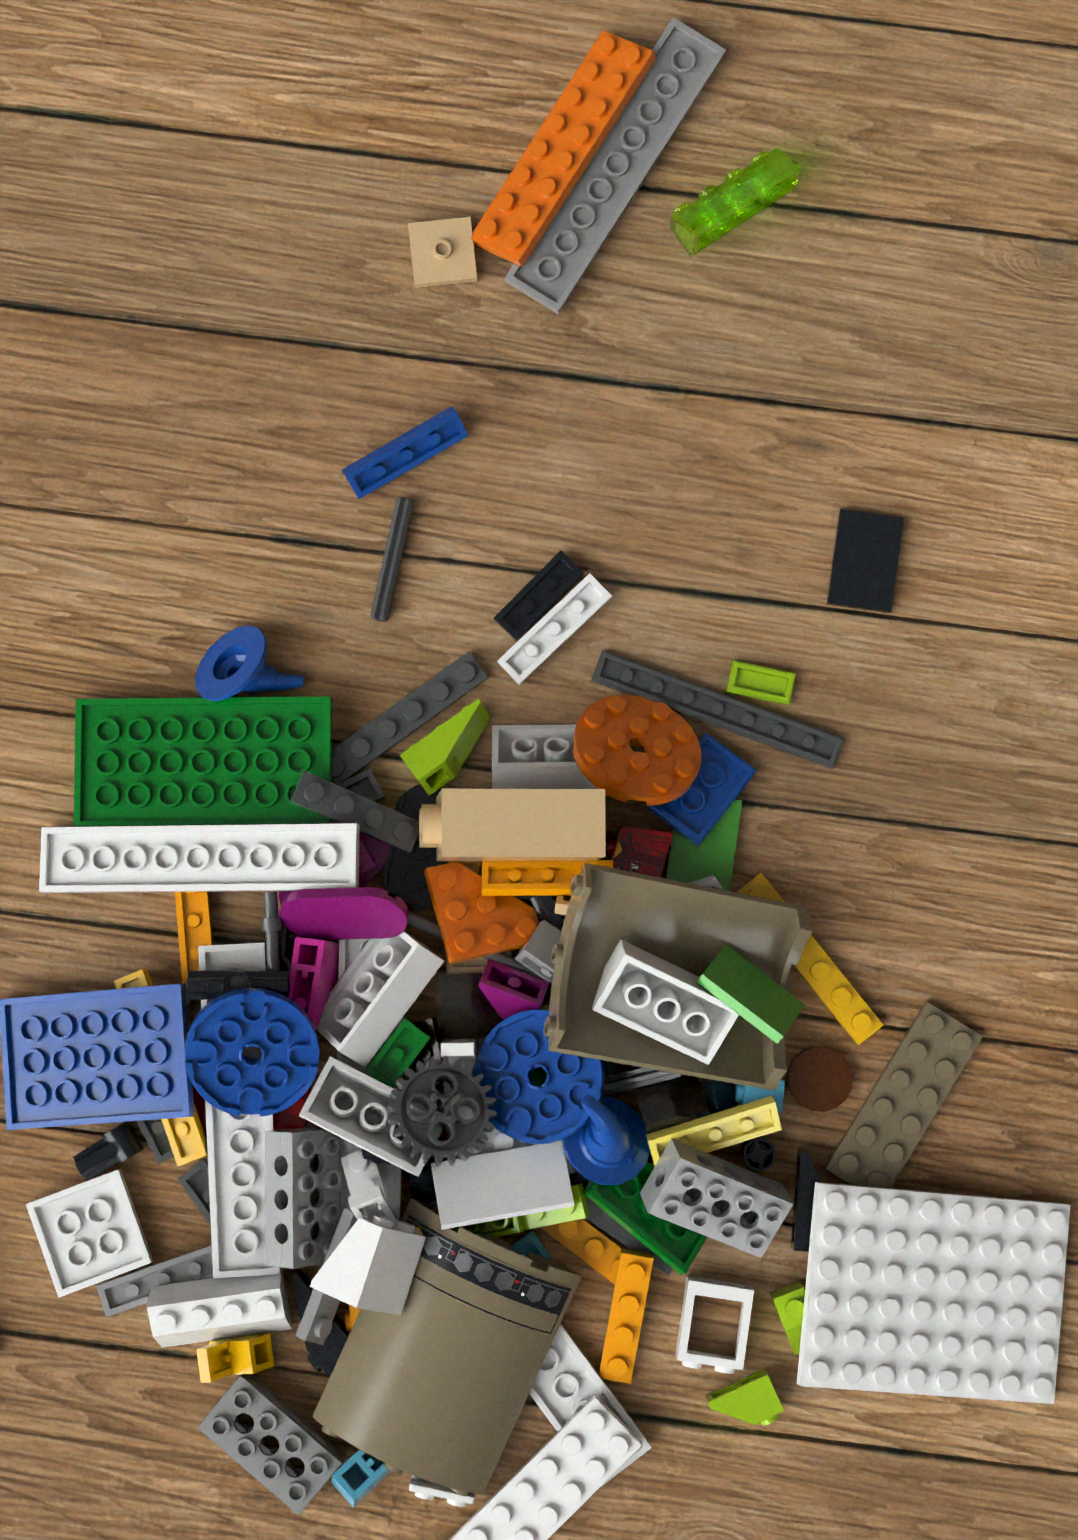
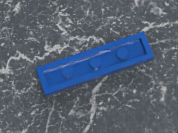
[342,406,468,499]

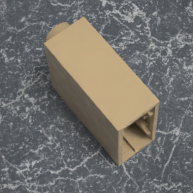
[419,788,606,862]

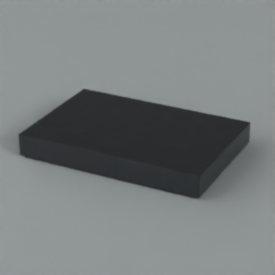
[826,509,904,613]

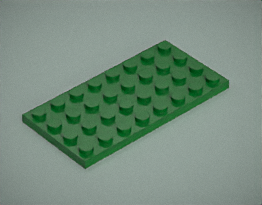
[74,696,333,827]

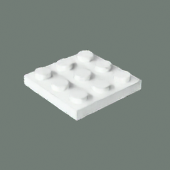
[26,1168,153,1298]

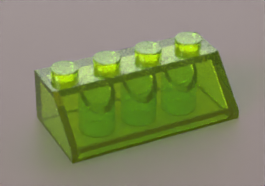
[670,148,802,258]

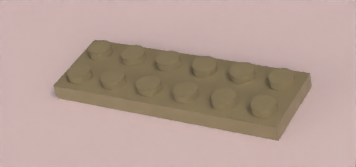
[824,1002,983,1188]

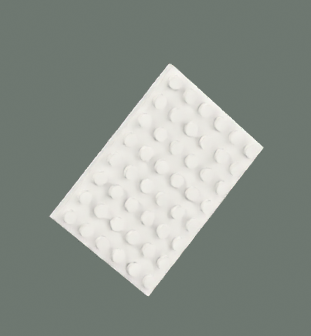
[797,1182,1070,1404]

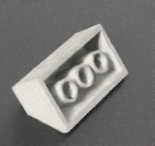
[492,724,608,796]
[316,930,444,1067]
[592,939,739,1065]
[299,1056,443,1177]
[147,1268,292,1348]

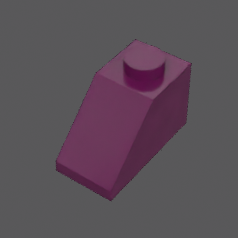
[478,959,549,1019]

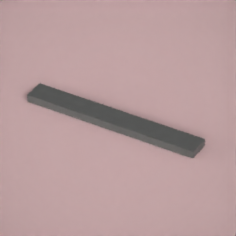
[591,650,844,769]

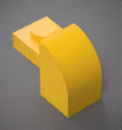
[196,1333,274,1383]

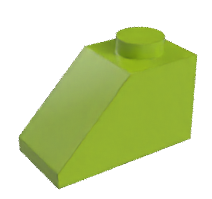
[770,1281,805,1356]
[705,1368,784,1426]

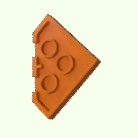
[424,861,539,964]

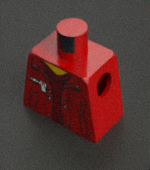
[605,827,673,877]

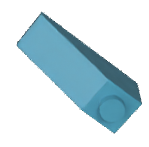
[331,1449,391,1508]

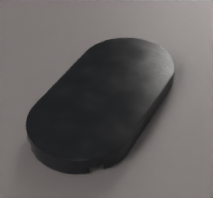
[382,784,448,911]

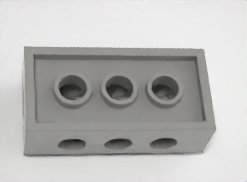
[265,1126,341,1269]
[640,1138,793,1258]
[197,1374,345,1515]

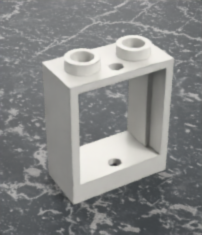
[675,1276,754,1374]

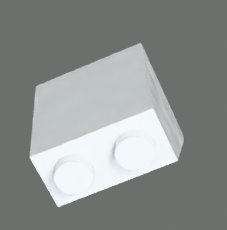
[310,1215,426,1315]

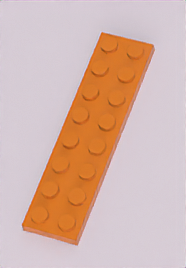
[471,30,657,268]

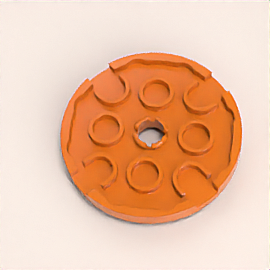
[573,695,702,806]

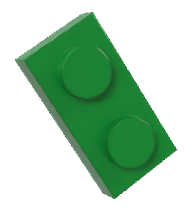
[365,1018,431,1088]

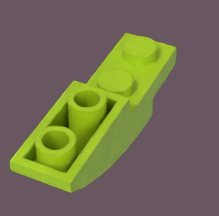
[464,1183,590,1237]

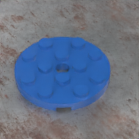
[185,988,320,1117]
[473,1010,605,1144]

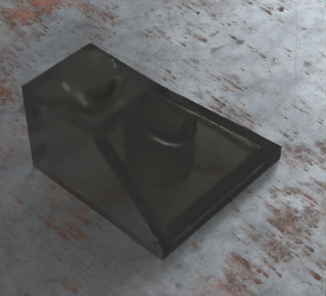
[438,973,504,1038]
[632,1074,710,1134]

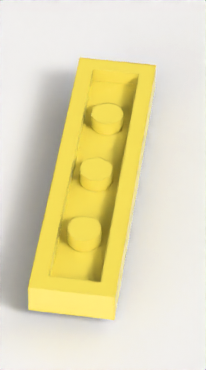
[646,1096,782,1166]

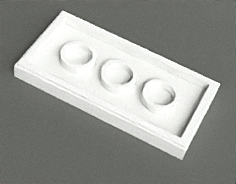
[431,1140,574,1230]

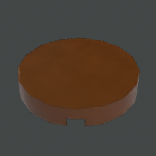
[787,1046,853,1112]

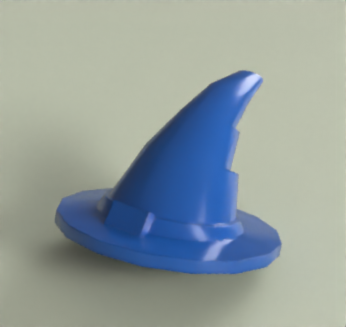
[195,625,305,702]
[562,1094,650,1185]

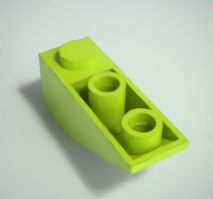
[400,698,491,796]

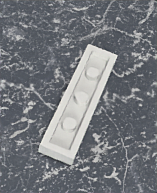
[497,573,612,685]

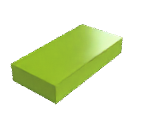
[726,660,796,706]

